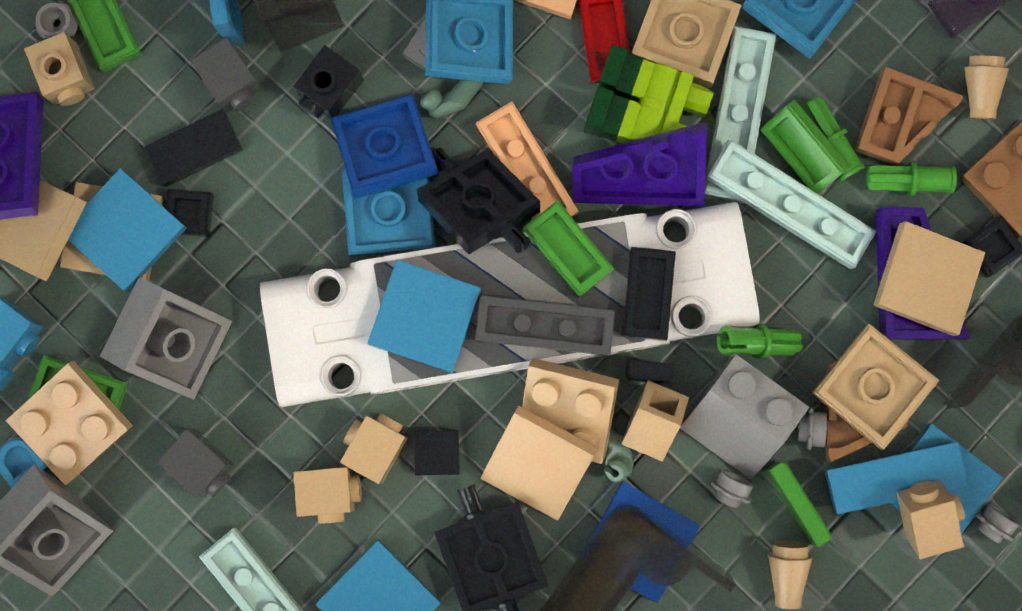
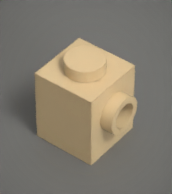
[24,32,95,106]
[621,380,689,462]
[340,413,408,484]
[293,467,362,524]
[896,480,965,559]

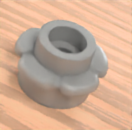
[35,3,78,39]
[797,407,827,450]
[711,469,754,508]
[976,503,1020,544]

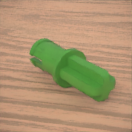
[801,96,865,182]
[866,161,957,196]
[717,324,803,359]

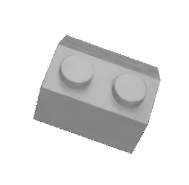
[100,277,232,400]
[680,354,810,480]
[0,464,113,597]

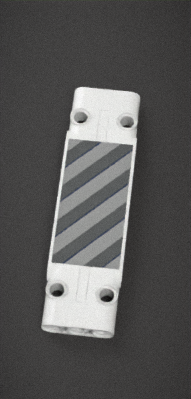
[260,202,760,407]

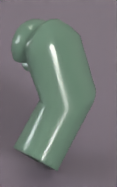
[420,80,484,119]
[604,427,633,482]

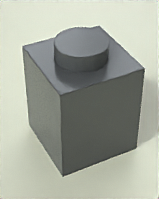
[190,37,262,113]
[157,429,234,498]

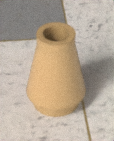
[964,56,1009,119]
[768,541,813,609]

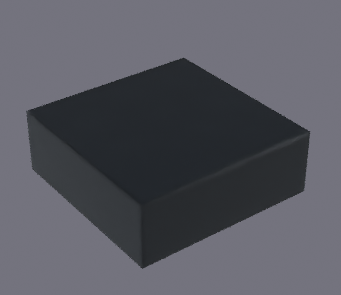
[166,189,214,237]
[962,216,1022,278]
[625,359,674,384]
[414,430,460,476]

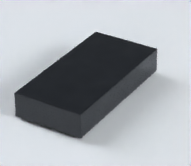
[144,109,243,187]
[622,247,676,341]

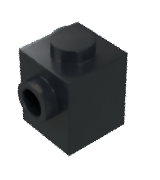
[293,45,364,119]

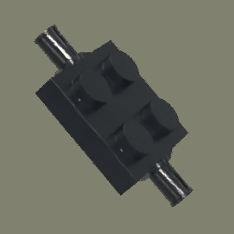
[417,148,541,255]
[434,484,549,611]

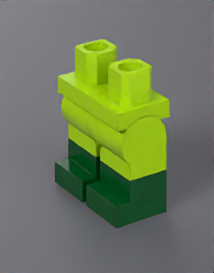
[584,44,714,144]

